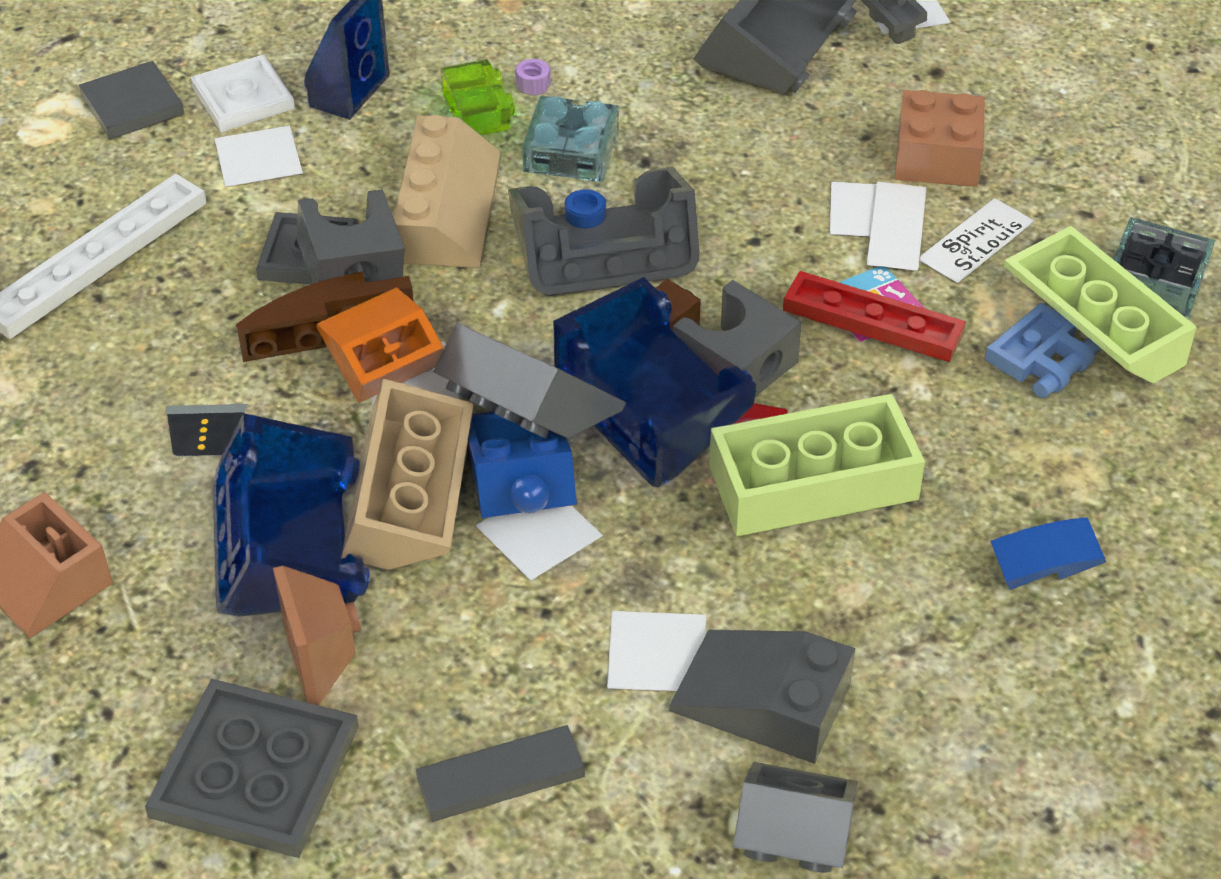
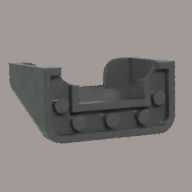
[693,0,857,95]
[508,167,700,295]

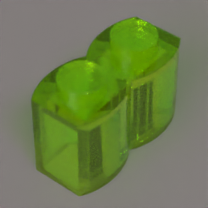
[440,59,515,135]

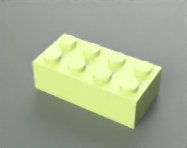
[709,394,925,537]

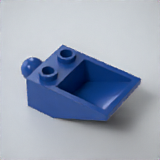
[467,411,577,518]

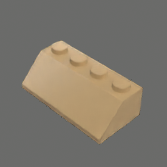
[394,115,501,268]
[341,379,474,570]

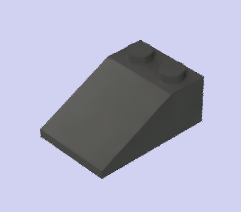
[669,629,855,764]

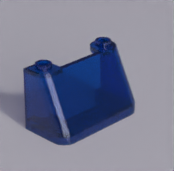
[553,277,756,488]
[213,413,370,617]

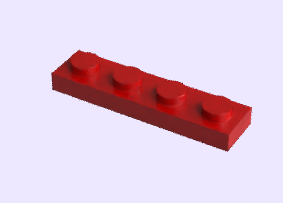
[783,271,966,362]

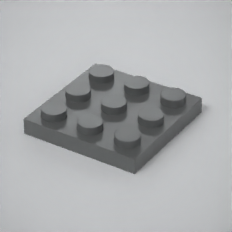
[145,679,359,858]

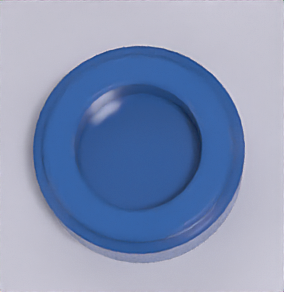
[564,189,606,228]

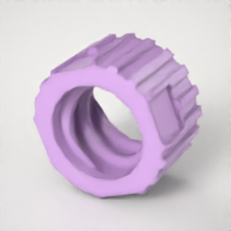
[515,58,551,95]

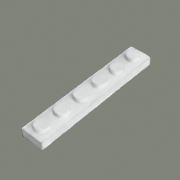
[0,174,207,339]

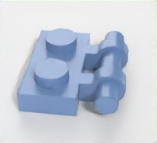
[985,303,1101,398]

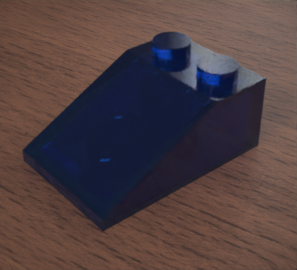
[304,0,390,120]

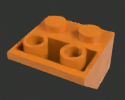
[316,287,444,403]

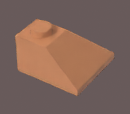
[273,566,361,705]

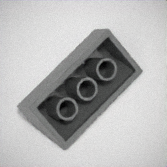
[433,323,626,438]

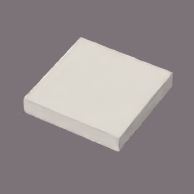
[191,55,295,132]

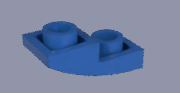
[990,517,1106,590]

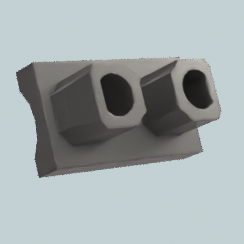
[861,0,927,44]

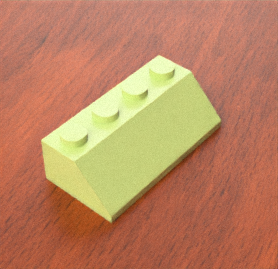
[1004,226,1197,384]

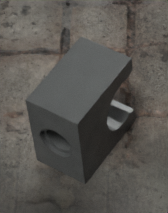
[297,189,405,284]
[672,280,802,402]

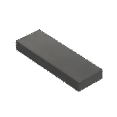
[416,725,585,822]

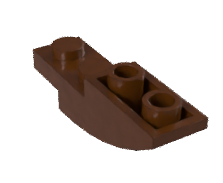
[236,271,414,362]

